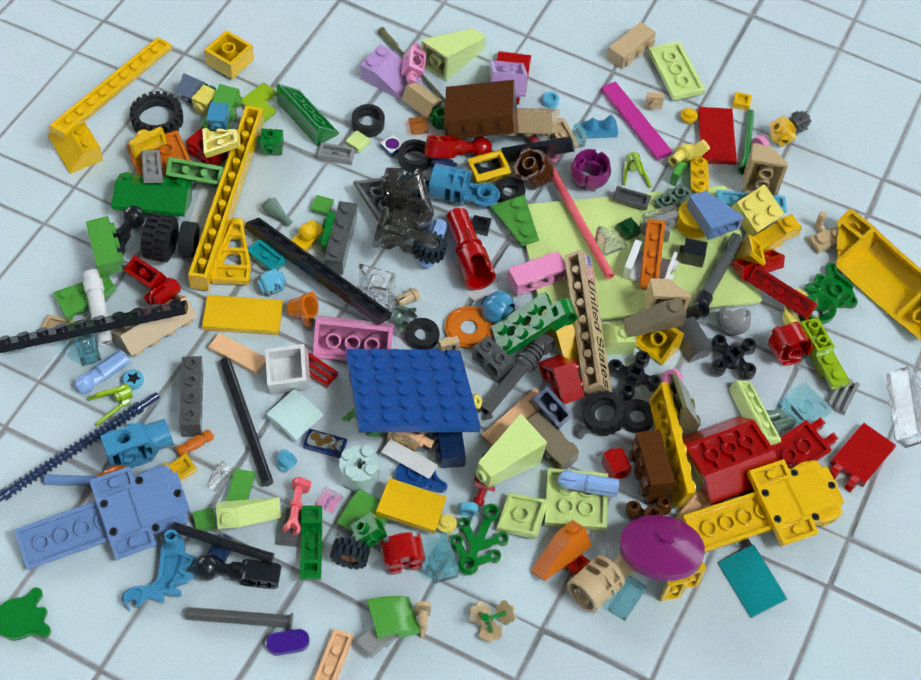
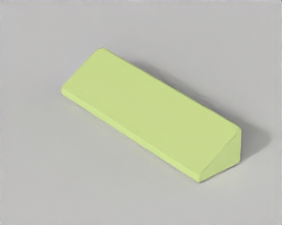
[729,380,781,445]

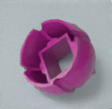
[571,149,611,192]

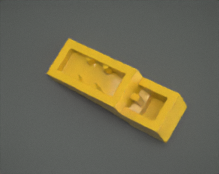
[752,214,802,252]

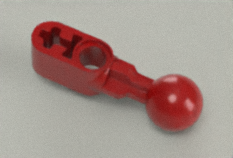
[424,135,492,158]

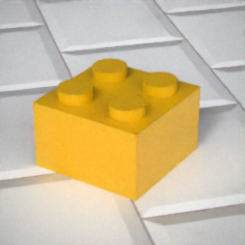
[204,30,254,79]

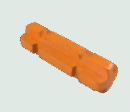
[176,429,214,456]

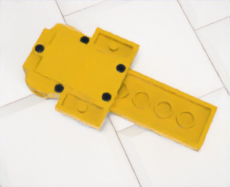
[681,460,845,553]

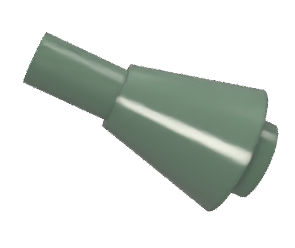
[263,198,293,227]

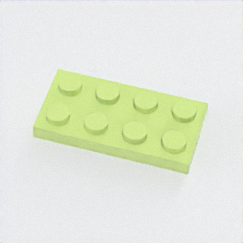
[648,41,705,101]

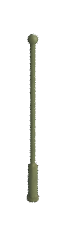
[378,27,445,103]

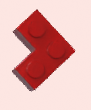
[538,355,585,405]

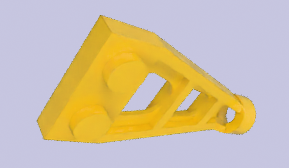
[211,218,251,285]

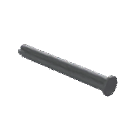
[185,607,294,630]

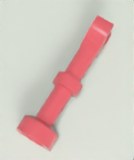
[283,477,312,536]

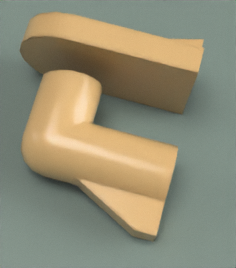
[414,601,431,638]

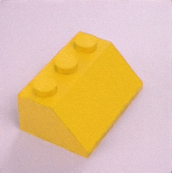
[47,122,103,174]

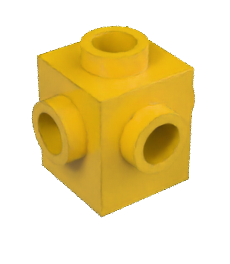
[769,115,796,147]

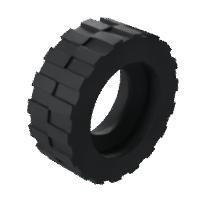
[582,391,627,436]

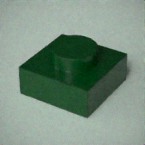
[615,217,642,241]

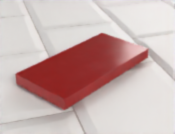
[697,107,737,165]

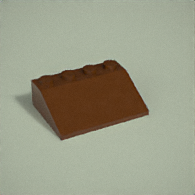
[444,80,519,139]

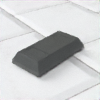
[612,186,651,210]
[277,507,302,547]

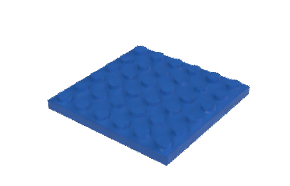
[345,348,481,432]

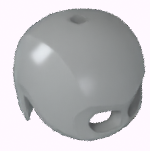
[719,306,751,335]

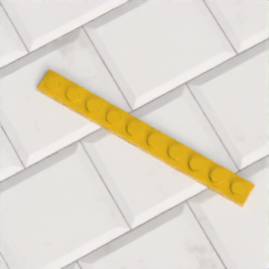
[49,37,172,139]

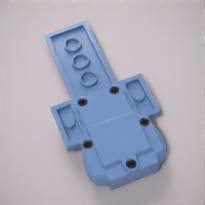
[14,465,191,570]

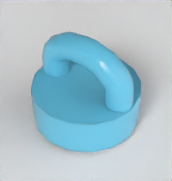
[276,449,297,472]

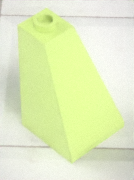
[421,28,486,81]
[475,414,547,488]

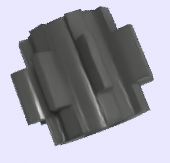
[789,111,811,132]

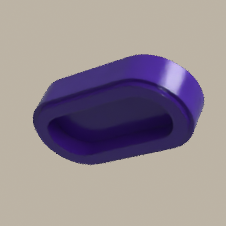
[266,629,310,656]

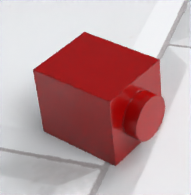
[601,447,632,480]

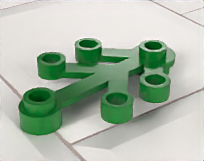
[450,503,509,576]

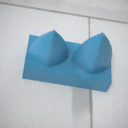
[581,115,618,139]

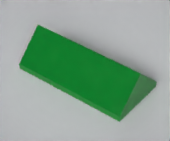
[276,84,339,146]

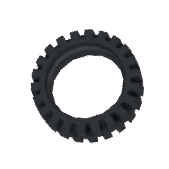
[130,91,184,134]

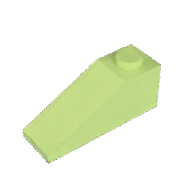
[216,497,281,529]

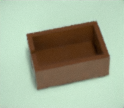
[629,429,675,505]

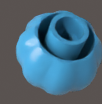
[481,291,516,325]

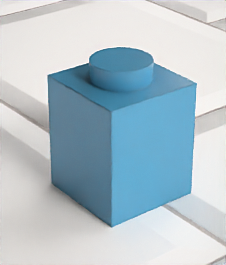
[206,102,230,131]

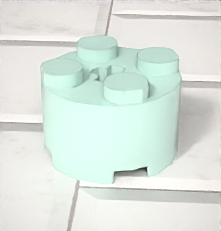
[339,446,380,492]

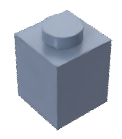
[176,73,205,102]

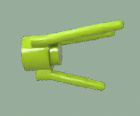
[623,152,652,188]
[87,383,133,426]

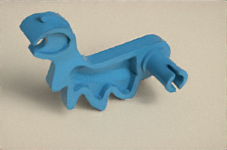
[121,530,195,611]

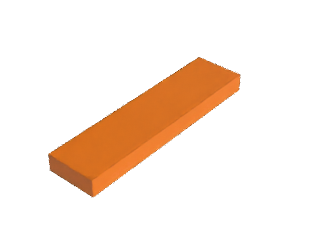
[639,219,666,290]

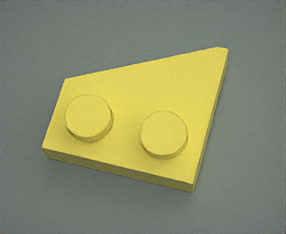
[203,128,240,158]

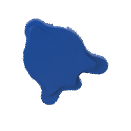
[396,449,447,493]

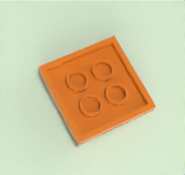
[126,130,191,176]

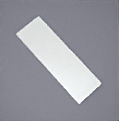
[189,187,217,229]
[445,260,488,302]
[381,439,438,478]

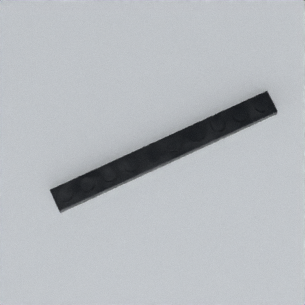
[245,217,392,325]
[0,299,188,353]

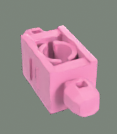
[401,43,427,84]

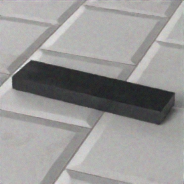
[501,136,575,163]

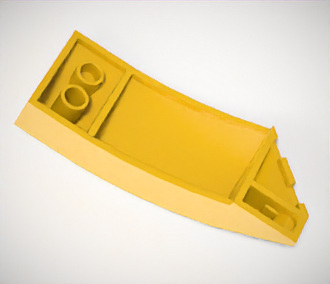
[836,208,921,341]

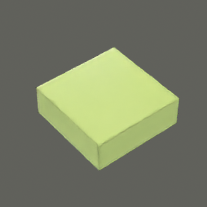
[346,131,370,153]

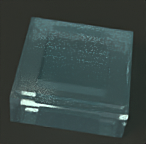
[572,123,587,148]

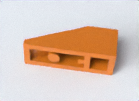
[531,520,592,581]

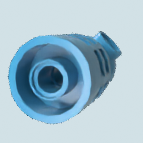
[429,163,500,209]

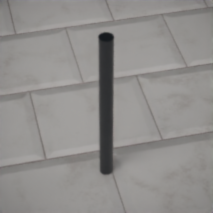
[219,358,274,487]

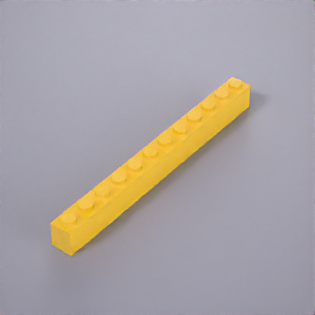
[188,106,264,291]

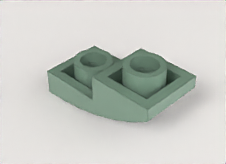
[654,182,693,213]

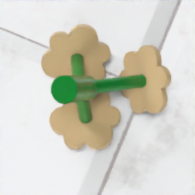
[469,600,516,643]

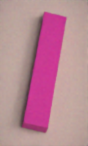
[601,81,672,161]

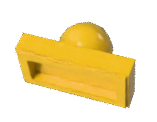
[128,127,167,158]
[292,220,324,251]

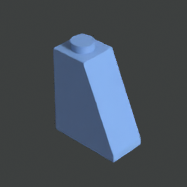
[687,191,744,240]

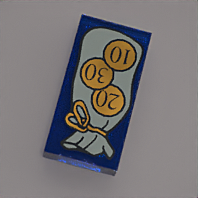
[303,428,347,459]

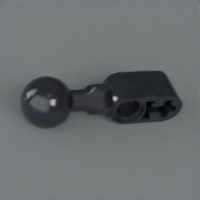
[113,205,146,255]
[194,554,282,589]

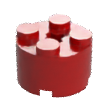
[768,321,813,366]
[380,532,426,575]

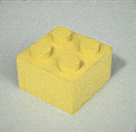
[731,184,785,236]

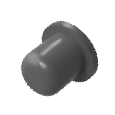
[574,424,590,439]

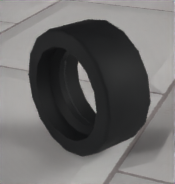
[352,104,385,138]
[398,139,432,173]
[178,221,200,258]

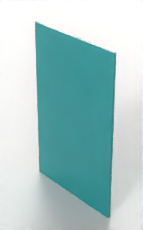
[718,544,787,618]

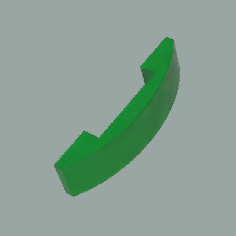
[300,505,322,580]

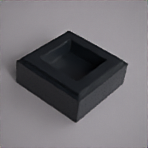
[472,215,492,236]

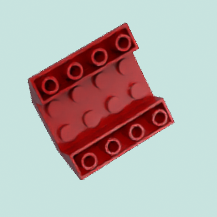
[682,416,777,505]

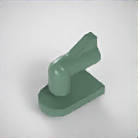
[391,304,417,333]
[766,409,796,433]

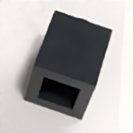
[678,238,708,268]

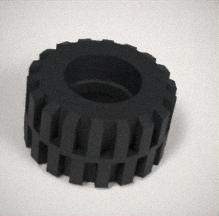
[141,212,179,263]

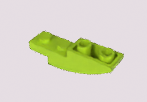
[800,317,850,390]

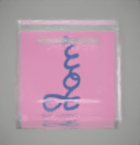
[315,486,343,514]

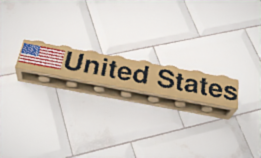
[565,249,612,395]

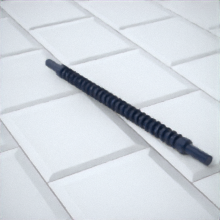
[0,392,160,502]

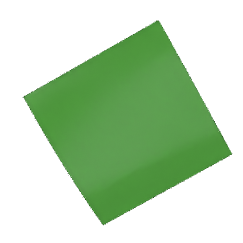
[337,488,389,532]
[367,596,420,639]

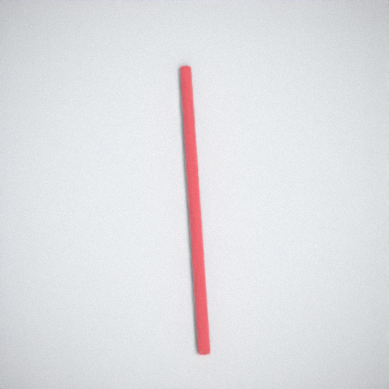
[528,133,614,279]

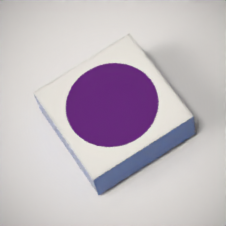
[380,134,402,157]

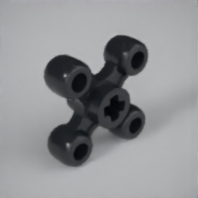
[710,334,756,380]
[608,351,663,401]

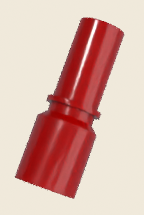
[446,207,496,290]

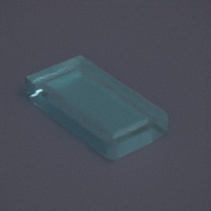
[607,576,647,621]

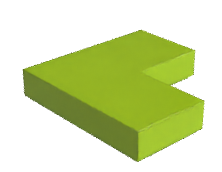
[241,82,276,123]

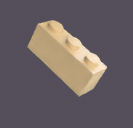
[607,22,656,69]

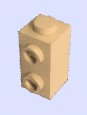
[401,82,442,118]

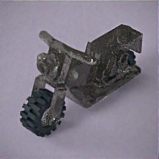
[372,167,448,264]

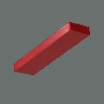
[746,265,818,320]

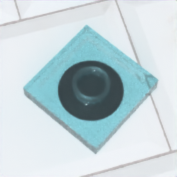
[777,383,833,426]

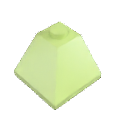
[601,321,636,355]

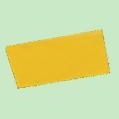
[202,295,283,335]

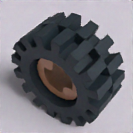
[330,537,370,570]

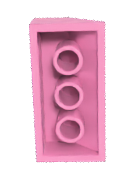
[313,315,395,361]

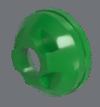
[807,293,837,324]

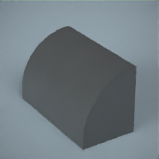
[676,316,712,363]

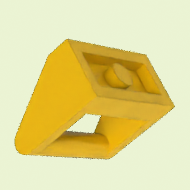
[466,150,511,184]

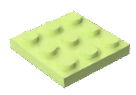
[544,468,608,531]

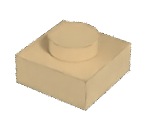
[644,92,664,109]
[438,336,460,351]

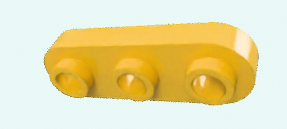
[690,157,709,194]

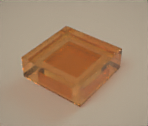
[408,116,429,135]

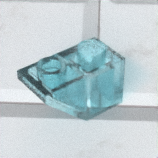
[74,334,101,366]

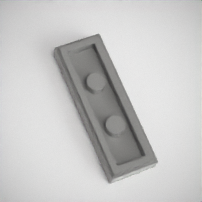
[141,150,163,183]

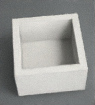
[265,344,311,394]

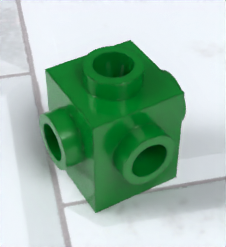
[257,128,284,155]
[351,512,387,547]

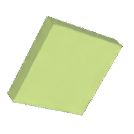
[496,493,548,539]

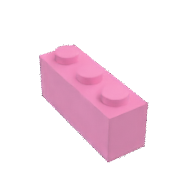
[507,251,567,297]

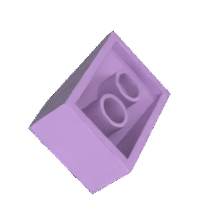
[360,45,422,101]
[490,60,528,98]

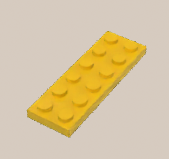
[649,382,696,509]

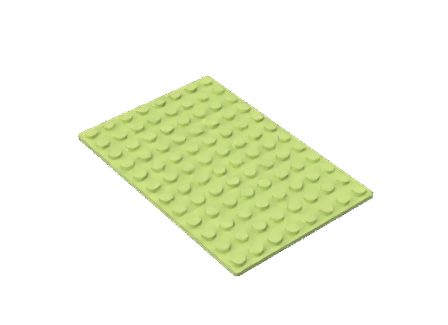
[526,186,762,320]

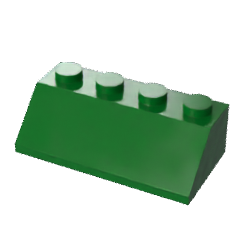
[111,172,192,217]

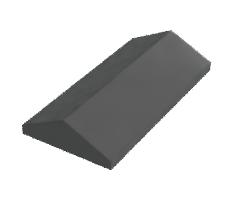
[353,178,418,239]

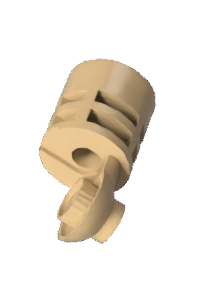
[567,552,639,613]

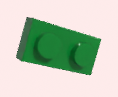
[318,212,336,253]

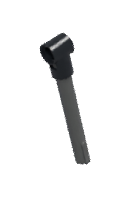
[686,232,743,320]

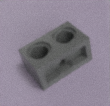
[472,336,514,383]

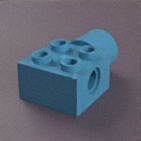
[100,419,174,469]

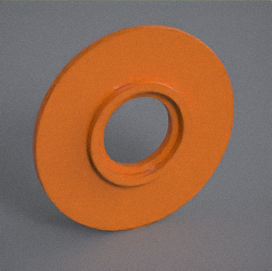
[445,306,493,348]

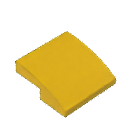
[660,562,706,601]

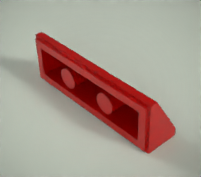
[731,249,785,281]

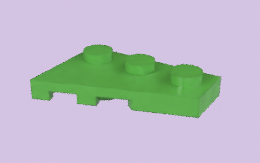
[490,195,539,246]
[53,275,115,323]

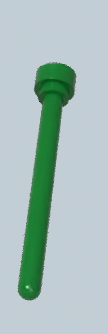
[738,109,754,175]

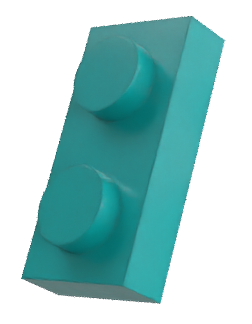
[248,239,286,271]

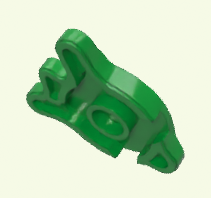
[804,263,858,309]
[0,587,51,641]

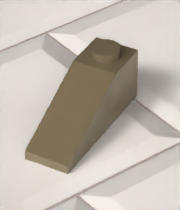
[623,298,687,337]

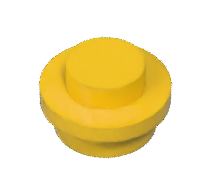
[680,108,698,124]

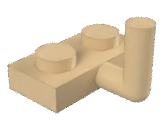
[808,211,838,254]

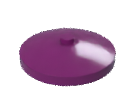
[619,515,705,581]

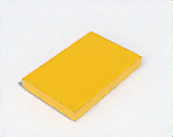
[376,478,447,534]

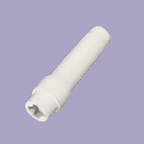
[83,269,113,346]

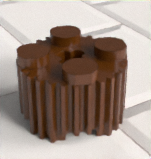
[513,148,554,190]

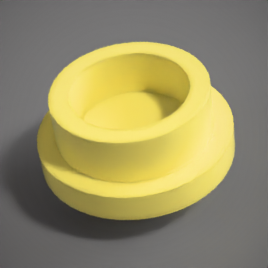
[437,514,457,534]

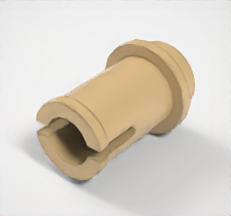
[395,288,420,306]

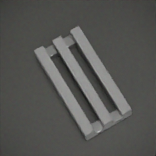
[317,142,356,165]
[826,378,860,415]

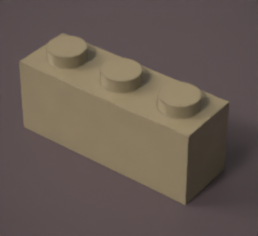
[527,412,579,469]

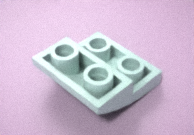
[266,389,324,442]

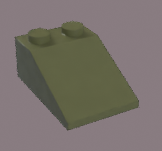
[669,374,701,437]

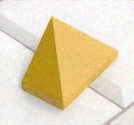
[735,234,766,266]

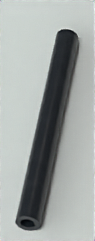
[171,522,275,563]

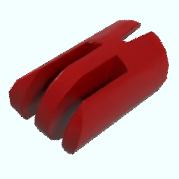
[144,277,181,306]

